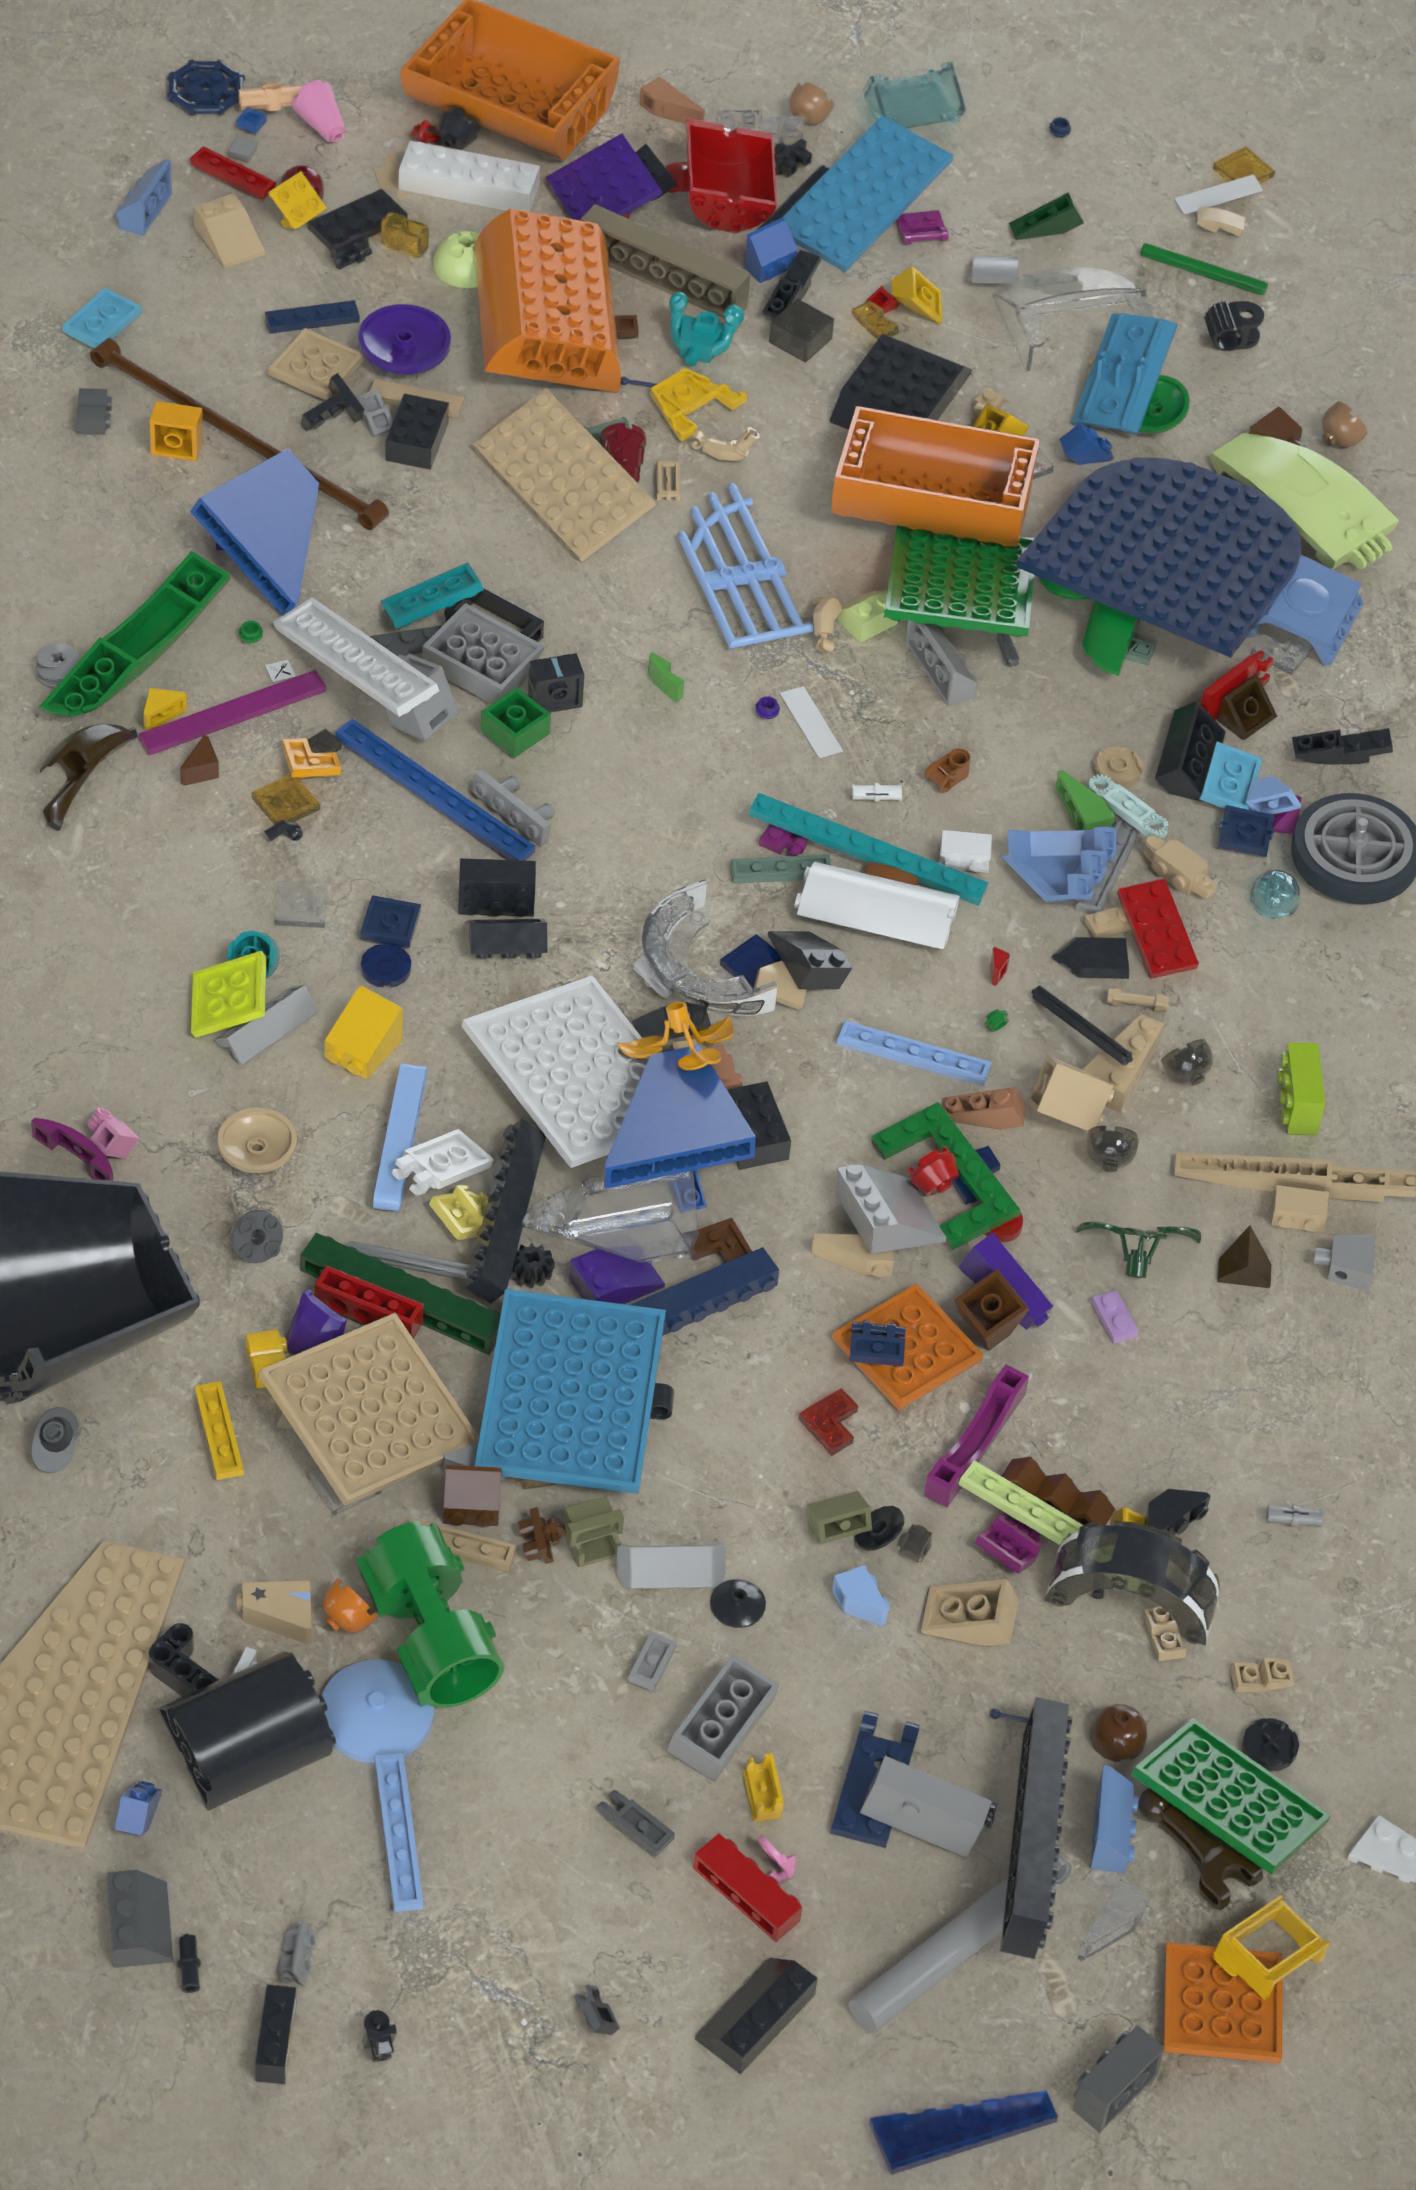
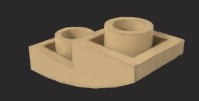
[1196,207,1245,237]
[1144,1605,1186,1661]
[1230,1658,1295,1692]

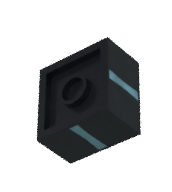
[528,653,585,713]

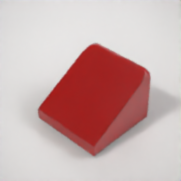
[865,286,900,316]
[990,947,1010,986]

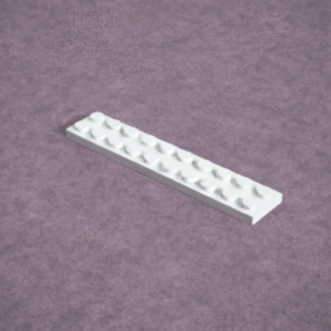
[273,597,439,717]

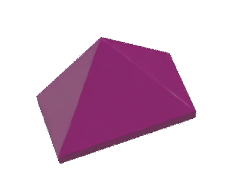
[1272,795,1302,834]

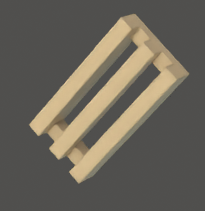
[656,461,681,501]

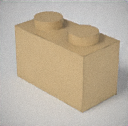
[1271,1185,1329,1233]

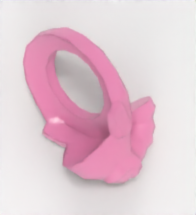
[758,1835,797,1883]

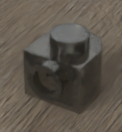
[897,1524,932,1563]

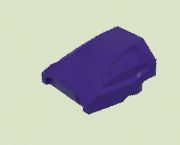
[284,1289,347,1355]

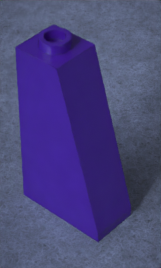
[958,1233,1053,1330]

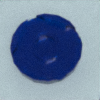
[361,943,412,988]

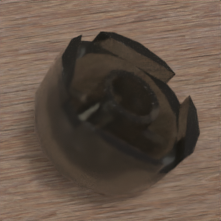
[1161,1039,1213,1086]
[1086,1126,1139,1172]

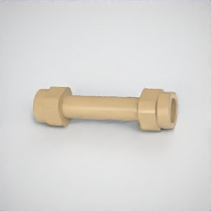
[1107,988,1169,1012]

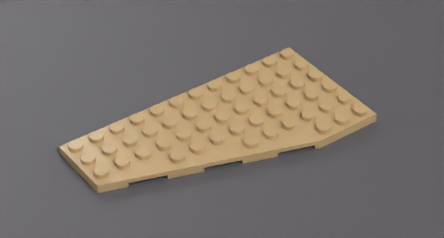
[0,1541,185,1849]

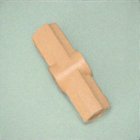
[238,83,305,111]

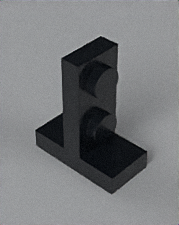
[301,373,365,431]

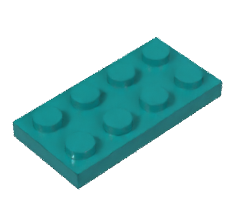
[381,562,484,629]

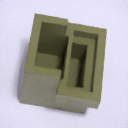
[564,1496,624,1568]

